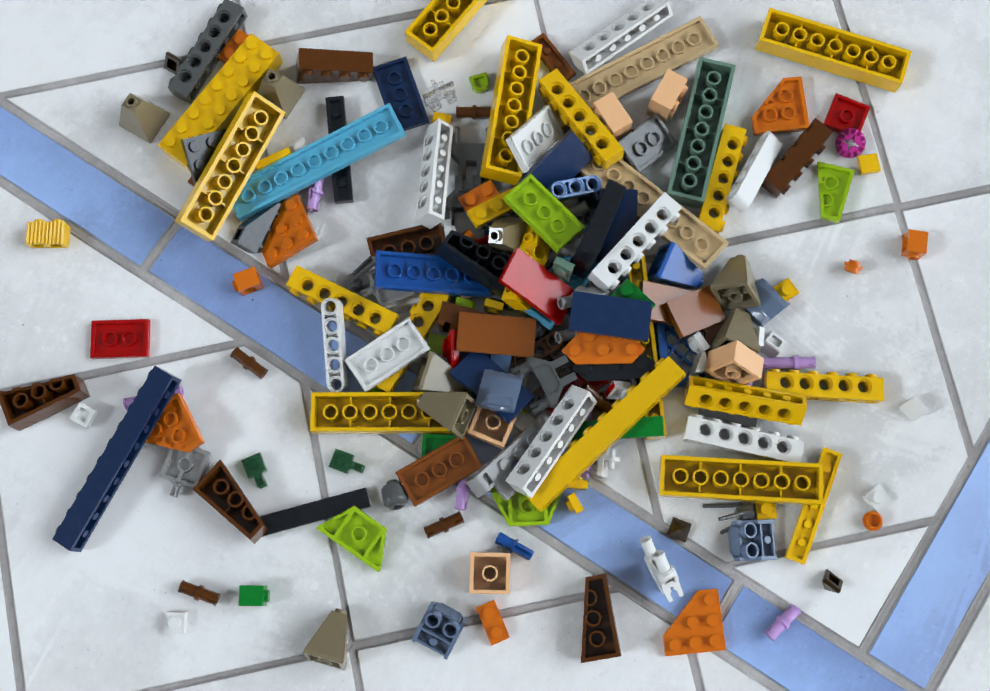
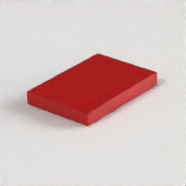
[90,319,151,359]

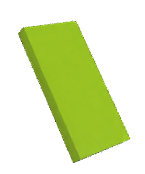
[503,173,585,253]

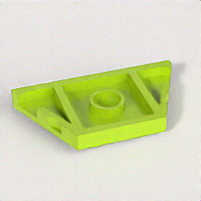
[489,487,563,527]
[316,506,387,572]

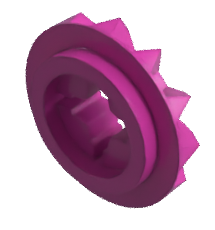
[835,128,866,158]

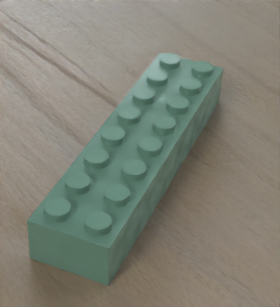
[666,57,736,209]

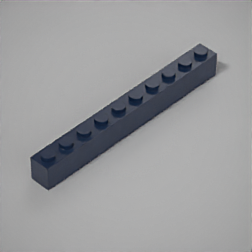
[52,366,182,552]

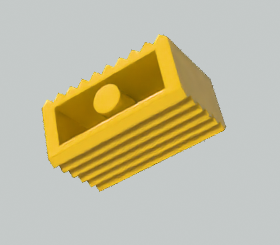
[25,219,71,248]

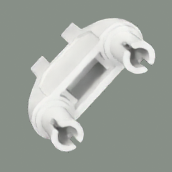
[639,535,683,603]

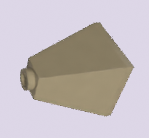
[258,68,305,119]
[119,93,171,144]
[488,216,528,255]
[710,255,761,311]
[706,307,760,353]
[411,351,468,392]
[417,392,476,440]
[303,608,348,670]

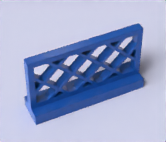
[653,322,705,388]

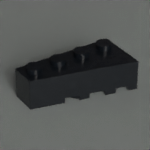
[436,230,511,297]

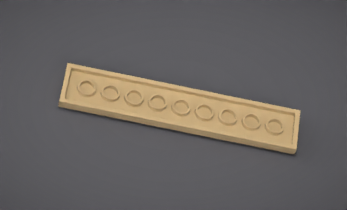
[542,16,719,129]
[578,132,729,271]

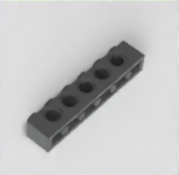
[168,0,248,104]

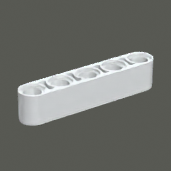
[727,131,783,212]
[321,298,349,392]

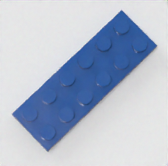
[374,250,490,298]

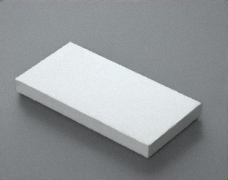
[506,105,564,173]
[344,317,431,392]

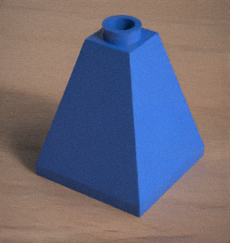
[647,242,704,289]

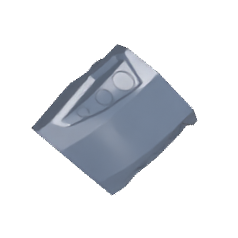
[743,278,790,327]
[475,369,524,413]
[728,519,778,561]
[411,601,467,660]

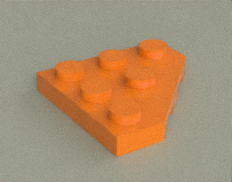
[751,76,810,136]
[262,194,319,269]
[561,333,646,365]
[146,393,205,453]
[662,588,726,656]

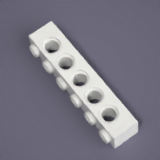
[570,0,673,75]
[415,118,453,229]
[587,192,682,293]
[505,385,597,499]
[681,414,805,462]

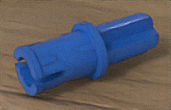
[495,532,534,560]

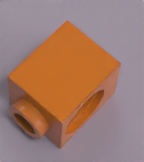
[901,229,928,260]
[232,266,264,296]

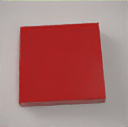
[823,93,871,140]

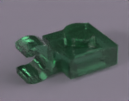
[329,449,365,474]
[241,452,268,489]

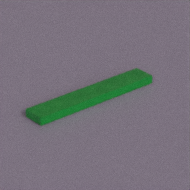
[570,416,664,442]

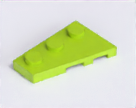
[817,161,855,223]

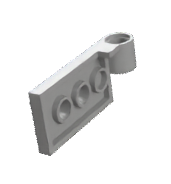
[465,426,538,500]

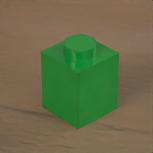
[238,585,270,606]

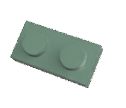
[551,256,575,285]

